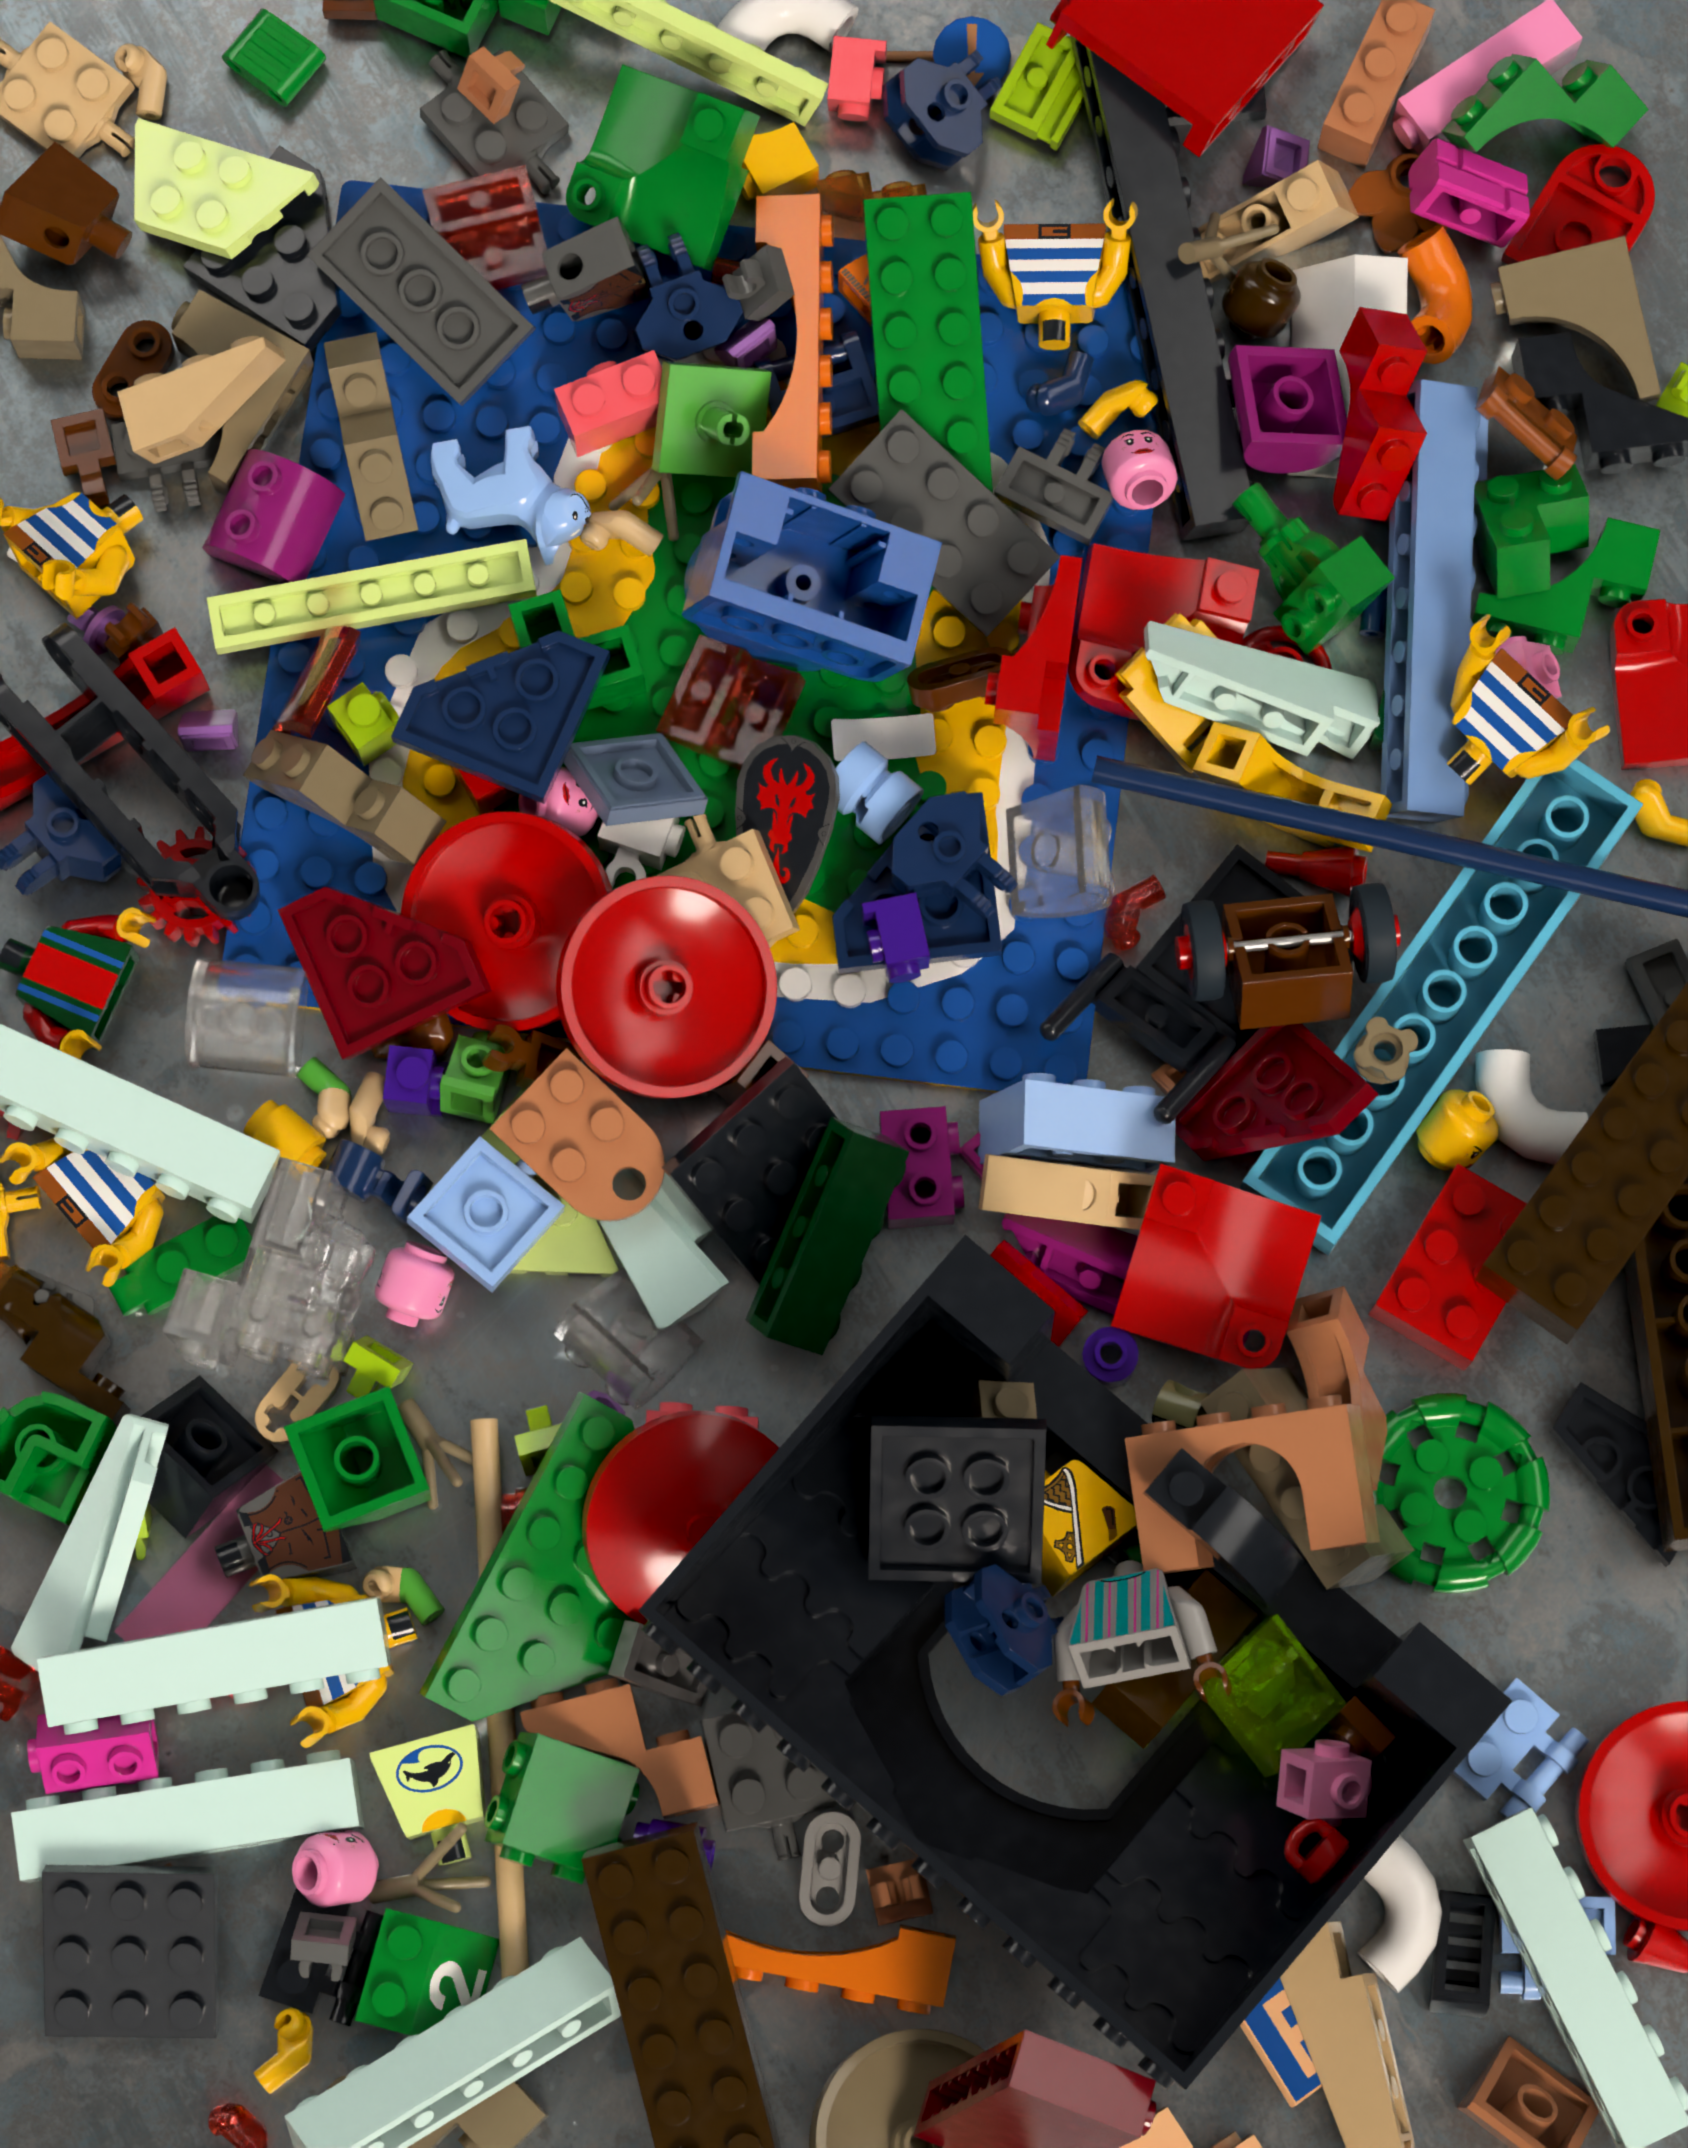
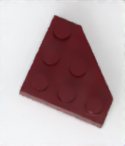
[278,887,492,1060]
[1175,1024,1379,1161]

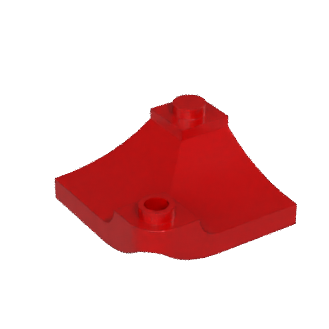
[1068,543,1260,737]
[984,555,1083,761]
[1610,599,1688,770]
[1111,1163,1322,1369]

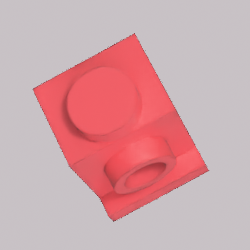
[827,36,887,122]

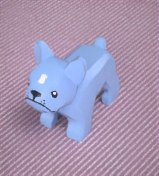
[431,426,592,565]

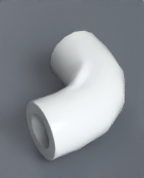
[717,0,859,52]
[1475,1049,1588,1165]
[1357,1835,1442,1993]

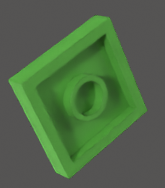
[652,361,772,478]

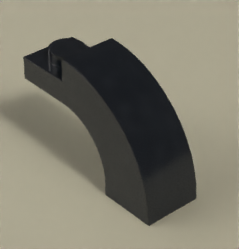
[1143,1448,1304,1608]

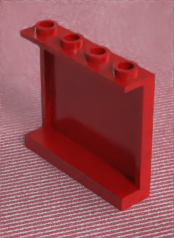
[1046,0,1324,157]

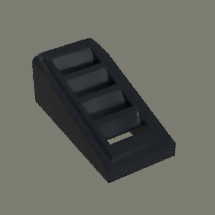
[1429,1890,1496,2018]

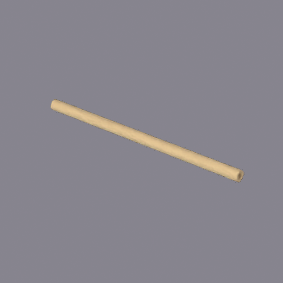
[470,1418,529,1980]

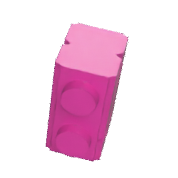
[1408,138,1530,248]

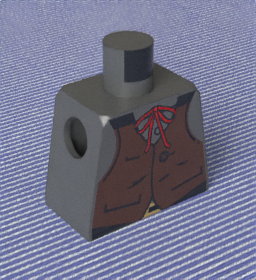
[521,217,649,321]
[215,1471,357,1579]

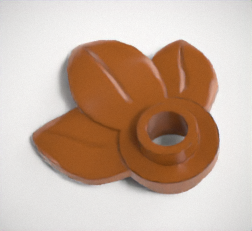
[1348,153,1448,254]

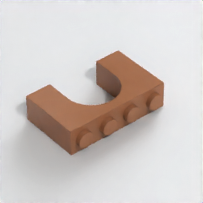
[1125,1395,1380,1574]

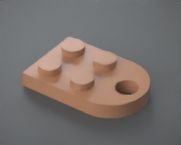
[490,1048,665,1222]

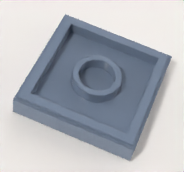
[563,733,708,826]

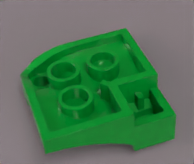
[566,64,760,271]

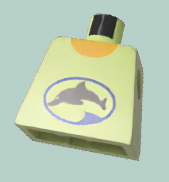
[369,1724,486,1866]

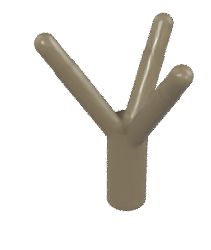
[1178,212,1279,283]
[609,466,679,542]
[398,1398,473,1510]
[368,1823,491,1913]

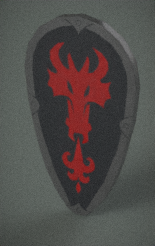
[735,735,840,913]

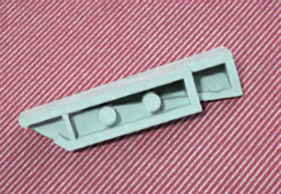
[1144,621,1380,760]
[600,1169,729,1330]
[11,1414,169,1671]

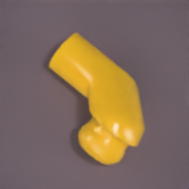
[1078,379,1158,440]
[1630,779,1688,847]
[253,2008,314,2094]

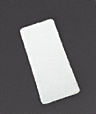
[831,713,936,761]

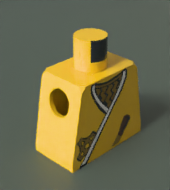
[1041,1459,1137,1597]

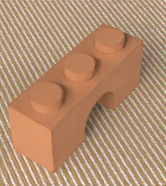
[1317,0,1436,169]

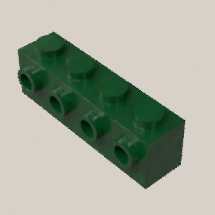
[745,1117,909,1356]

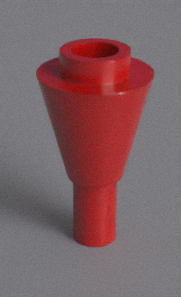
[1265,846,1368,898]
[1623,1917,1688,1974]

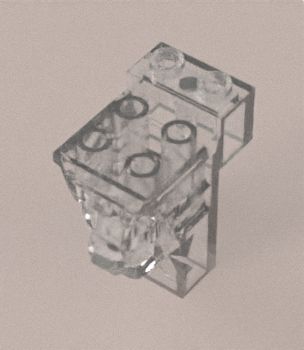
[163,1157,378,1381]

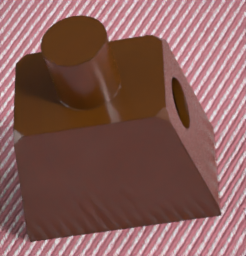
[0,142,132,265]

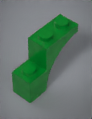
[1441,54,1649,152]
[1470,517,1661,655]

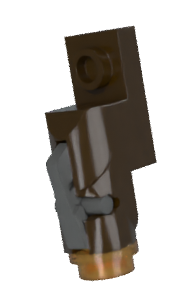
[0,1261,131,1427]

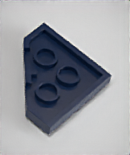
[391,631,610,804]
[832,792,1002,974]

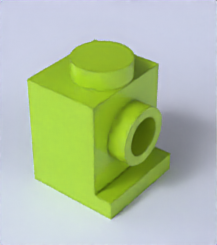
[327,682,399,766]

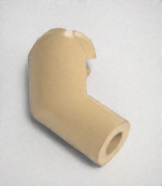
[114,43,167,120]
[580,510,664,557]
[349,1072,390,1156]

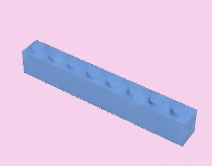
[1381,379,1481,823]

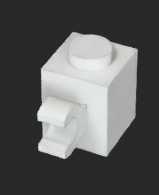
[597,817,685,888]

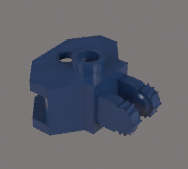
[882,50,1003,170]
[632,232,743,362]
[0,774,122,896]
[891,791,1018,919]
[945,1564,1064,1696]

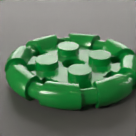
[1373,1393,1551,1594]

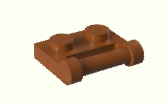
[1475,366,1578,481]

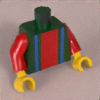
[0,907,156,1060]

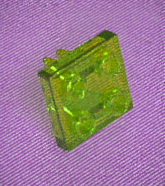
[1203,1614,1347,1777]

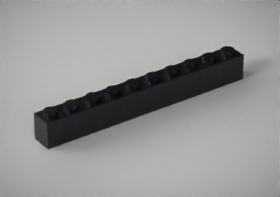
[1070,36,1255,541]

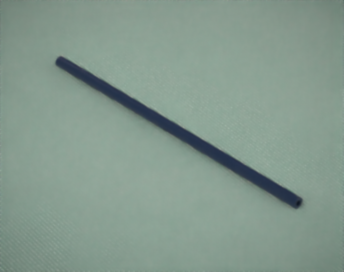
[1091,755,1688,918]

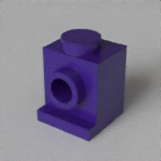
[862,892,930,983]
[382,1045,449,1118]

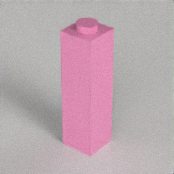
[1392,0,1583,155]

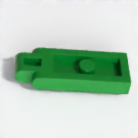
[109,1216,263,1316]

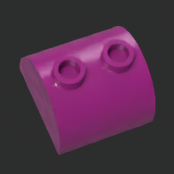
[1228,345,1347,474]
[202,449,345,583]

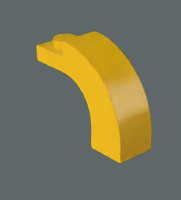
[1192,721,1393,852]

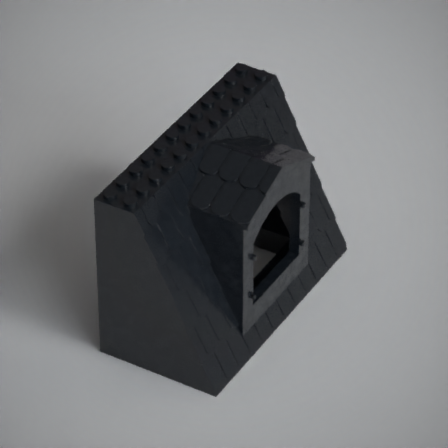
[638,1235,1512,2090]

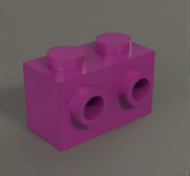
[879,1106,965,1229]

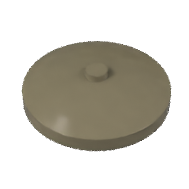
[809,2029,985,2148]

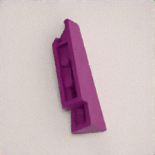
[1001,1213,1251,1345]

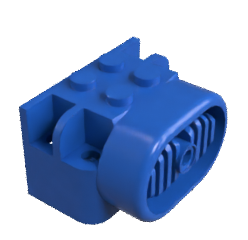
[682,471,942,682]

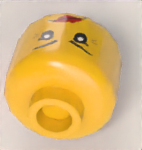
[1416,1089,1498,1171]

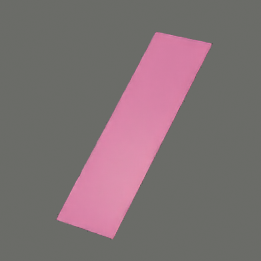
[114,1465,284,1641]

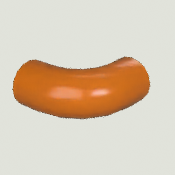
[1397,225,1473,364]

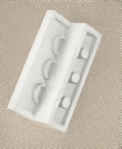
[1287,254,1408,478]

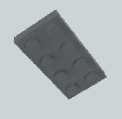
[307,177,536,406]
[828,409,1060,637]

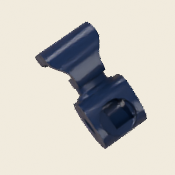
[321,1139,433,1227]

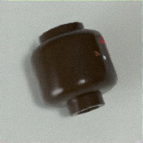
[1222,258,1301,340]

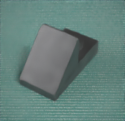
[608,1620,707,1707]

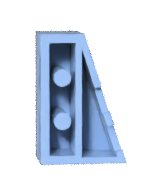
[978,1073,1176,1173]

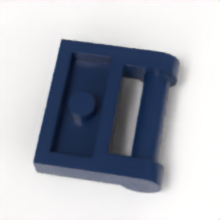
[753,330,879,439]

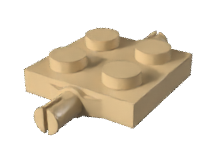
[0,21,135,159]
[657,814,800,948]

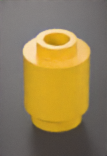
[243,1099,327,1180]

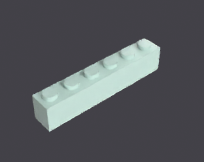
[0,1024,280,1224]
[36,1596,392,1735]
[11,1750,365,1883]
[1463,1807,1688,2148]
[284,1937,621,2148]

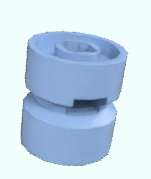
[835,741,924,844]

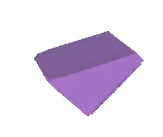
[714,319,778,368]
[178,709,239,752]

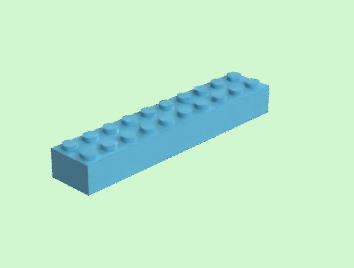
[1239,759,1643,1256]

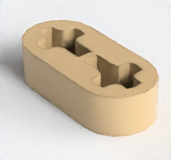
[255,1349,342,1445]

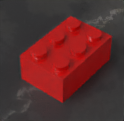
[1368,1163,1527,1371]

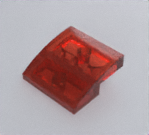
[422,165,548,290]
[272,626,361,739]
[656,635,806,770]

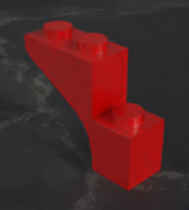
[1333,307,1427,521]

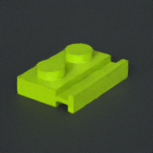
[989,22,1084,151]

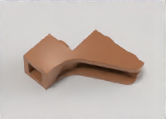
[1286,1286,1387,1491]
[520,1678,719,1820]

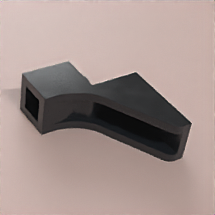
[1511,332,1688,474]

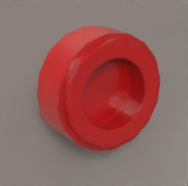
[1284,1818,1350,1885]

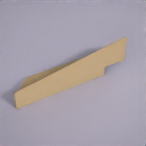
[1280,1921,1415,2148]

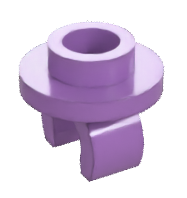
[67,605,126,655]

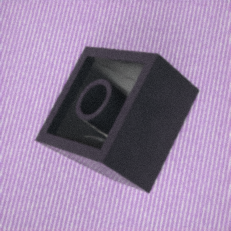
[141,1375,278,1539]

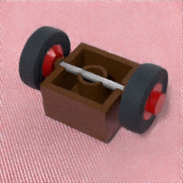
[1175,883,1401,1030]

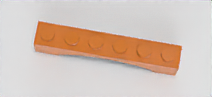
[752,194,834,492]
[725,1924,956,2015]

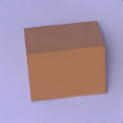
[1457,2036,1599,2148]

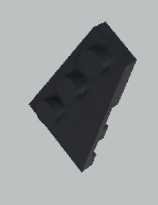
[1550,1382,1677,1567]

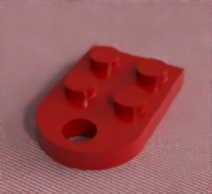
[1501,144,1655,265]

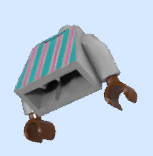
[1052,1560,1232,1727]

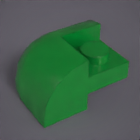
[0,1391,117,1526]

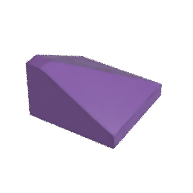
[1242,125,1310,188]

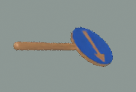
[886,16,1011,89]

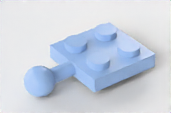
[407,1136,565,1293]

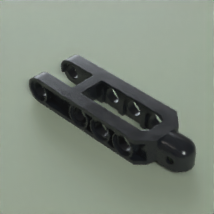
[0,622,261,921]

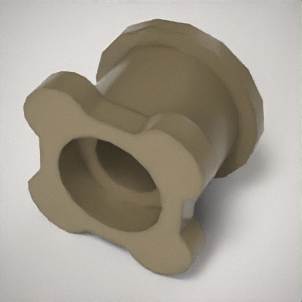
[1353,1017,1418,1085]

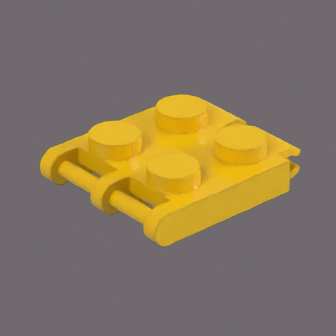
[1115,613,1218,774]

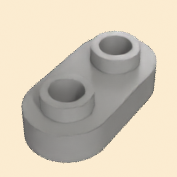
[799,1812,861,1927]

